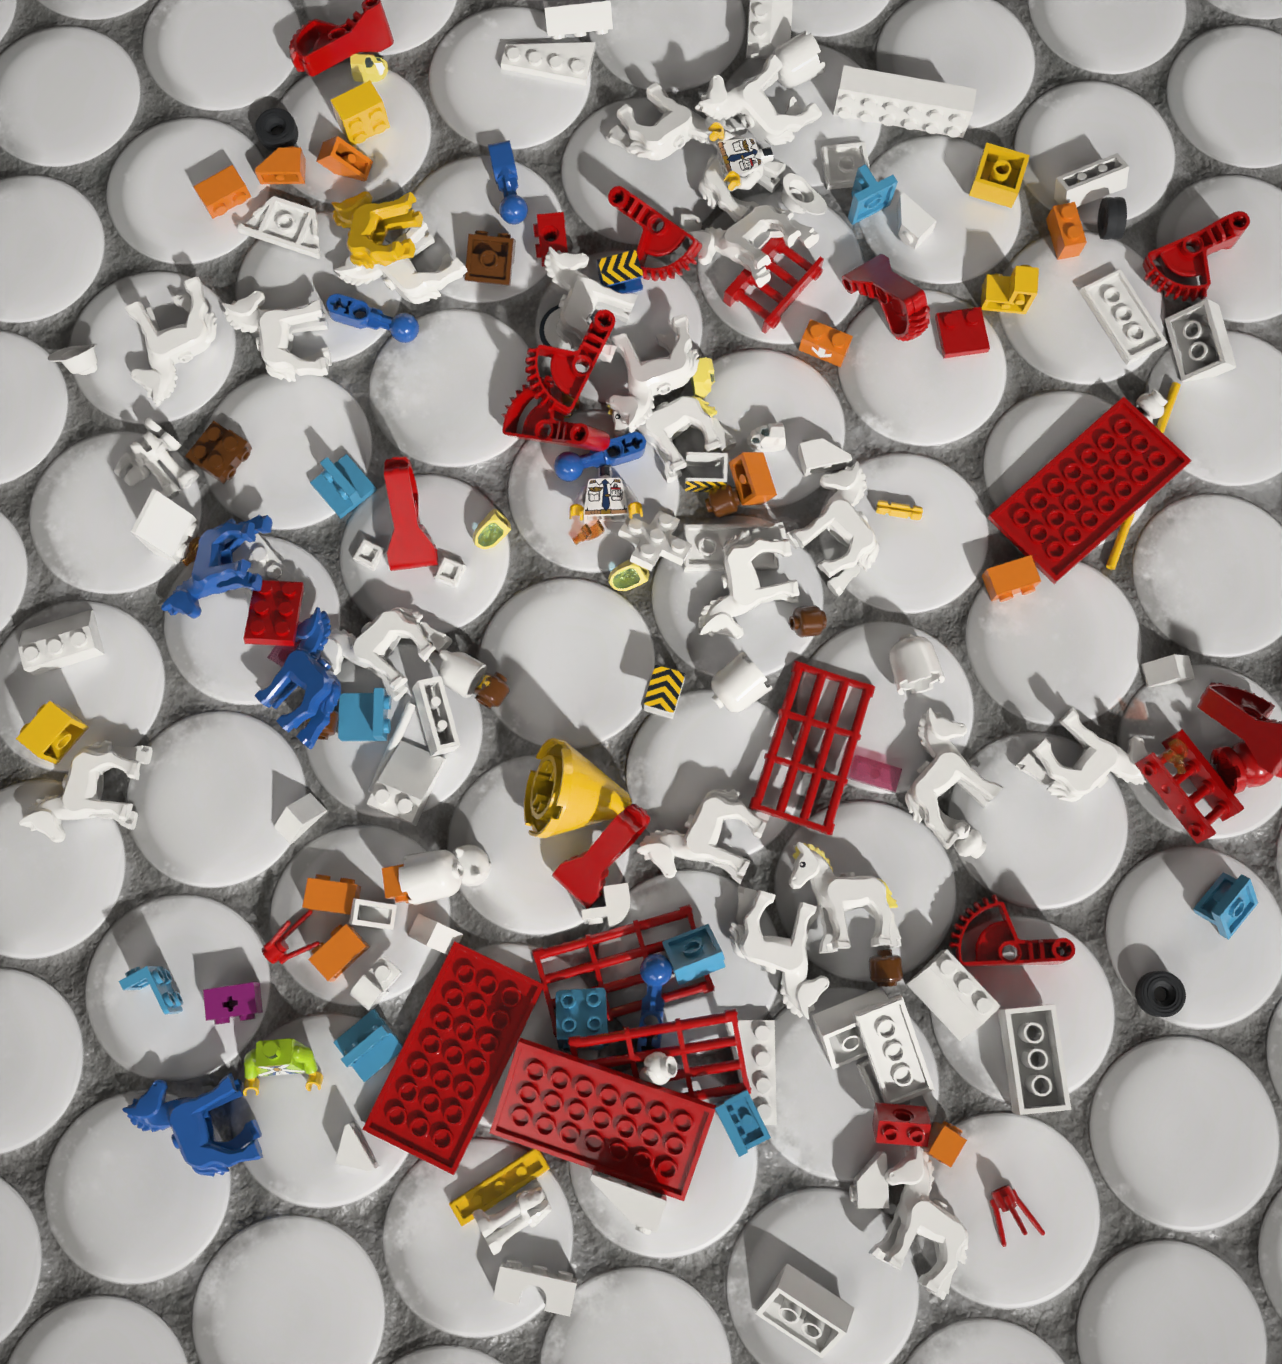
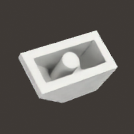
[897,192,937,250]
[797,438,852,477]
[849,1151,889,1209]

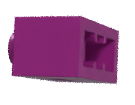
[203,982,263,1025]

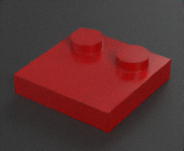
[935,307,990,359]

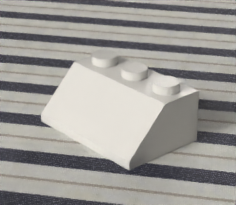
[543,0,613,39]
[746,0,793,59]
[1165,299,1237,382]
[18,609,105,676]
[906,949,1001,1041]
[812,987,888,1069]
[755,1264,854,1358]

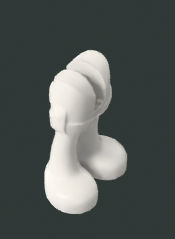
[114,417,181,487]
[130,431,199,500]
[472,1187,552,1255]

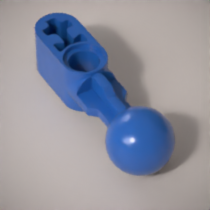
[488,140,528,225]
[326,294,419,343]
[554,432,646,482]
[637,954,672,1052]

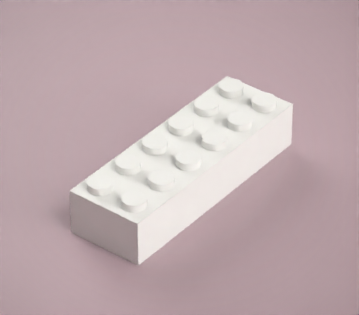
[833,65,977,138]

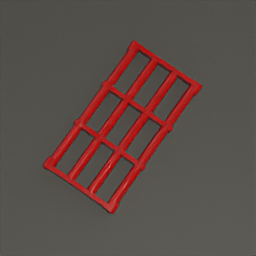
[748,661,875,835]
[532,904,715,1037]
[568,1008,752,1100]

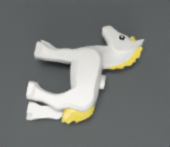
[606,396,737,483]
[789,842,902,954]

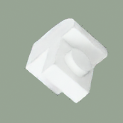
[581,883,630,927]
[350,955,403,1012]

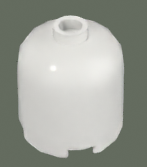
[772,30,825,88]
[889,634,945,695]
[711,651,773,712]
[399,850,464,905]

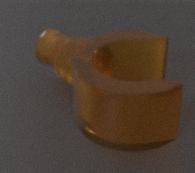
[572,519,605,545]
[182,537,200,566]
[1162,738,1188,774]

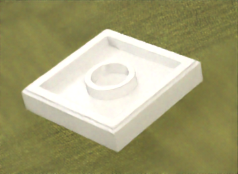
[821,142,870,190]

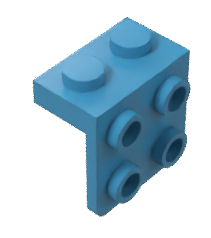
[338,688,391,741]
[119,966,183,1015]
[555,988,609,1052]

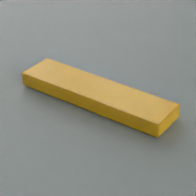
[449,1149,550,1226]

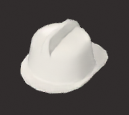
[781,173,827,215]
[47,343,98,375]

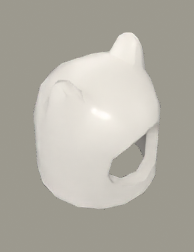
[437,650,487,699]
[453,844,491,887]

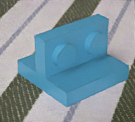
[848,164,898,225]
[310,454,377,519]
[1193,872,1258,940]
[662,924,725,985]
[333,1009,403,1082]
[715,1089,771,1157]

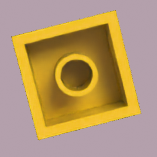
[330,80,390,146]
[969,142,1030,208]
[16,700,89,765]

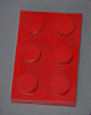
[243,580,304,646]

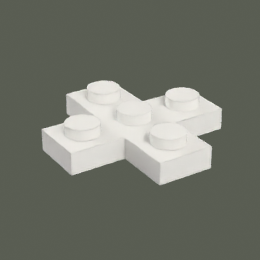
[618,510,693,571]

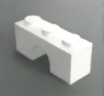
[493,1259,578,1317]

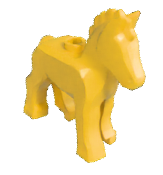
[331,191,423,269]

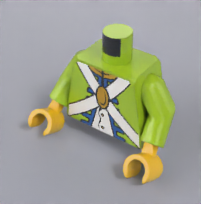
[243,1038,323,1096]

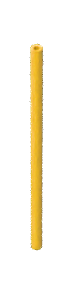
[1106,382,1181,570]

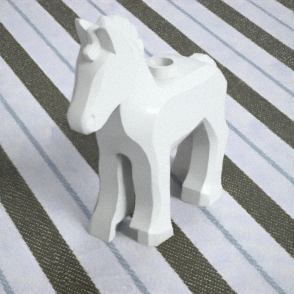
[695,54,822,146]
[606,82,734,161]
[699,117,786,222]
[687,205,819,288]
[334,221,467,304]
[544,247,638,363]
[125,277,217,406]
[222,291,332,382]
[609,314,699,433]
[786,461,879,597]
[698,522,799,639]
[321,607,452,701]
[905,707,1003,849]
[1014,707,1149,802]
[19,740,153,842]
[637,789,774,885]
[729,886,829,1020]
[868,1146,968,1300]

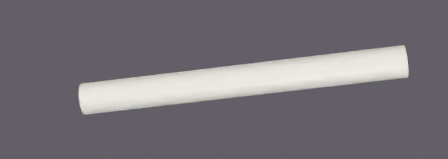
[368,702,416,793]

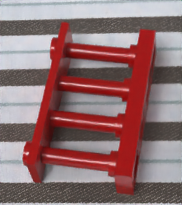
[723,237,824,334]
[1135,729,1244,844]

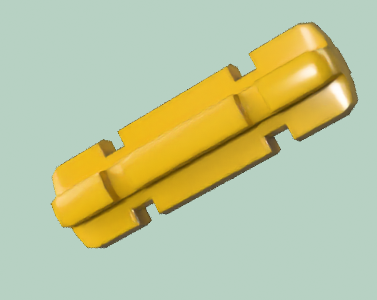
[876,500,923,520]

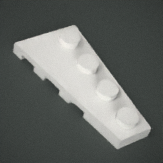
[501,42,596,85]
[724,1020,777,1125]

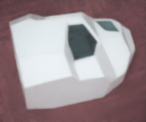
[747,423,786,453]

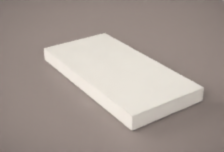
[1079,268,1168,365]
[683,523,779,572]
[853,995,935,1104]

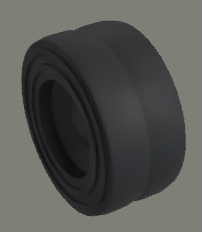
[256,108,298,152]
[1097,197,1127,240]
[1135,971,1186,1017]

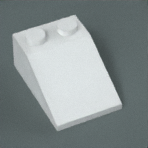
[131,489,200,564]
[367,741,446,826]
[590,1170,667,1235]

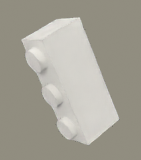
[1054,153,1129,207]
[412,676,460,757]

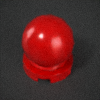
[1210,740,1274,794]

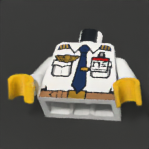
[708,122,773,192]
[569,467,643,522]

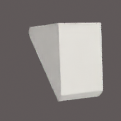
[1141,654,1195,688]
[274,793,327,845]
[349,898,397,930]
[408,913,463,955]
[335,1121,379,1172]

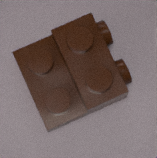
[465,230,516,286]
[185,420,252,484]

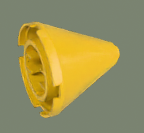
[524,738,632,838]

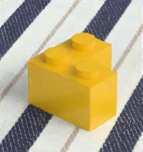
[981,265,1039,314]

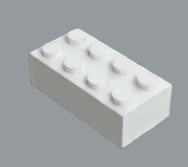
[998,1004,1071,1115]

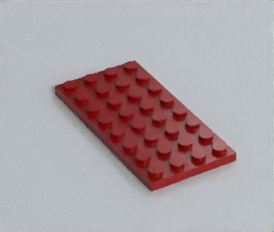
[988,397,1192,585]
[362,941,544,1175]
[489,1037,716,1201]

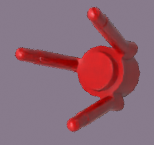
[262,909,320,964]
[989,1185,1045,1247]

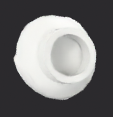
[1136,389,1168,423]
[952,822,987,859]
[639,1052,677,1085]

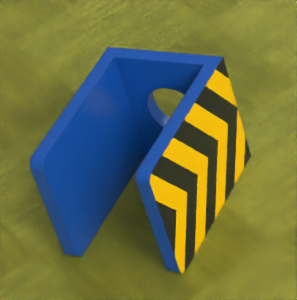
[597,250,643,293]

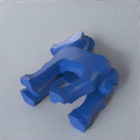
[161,514,273,619]
[254,607,341,749]
[122,1073,263,1177]

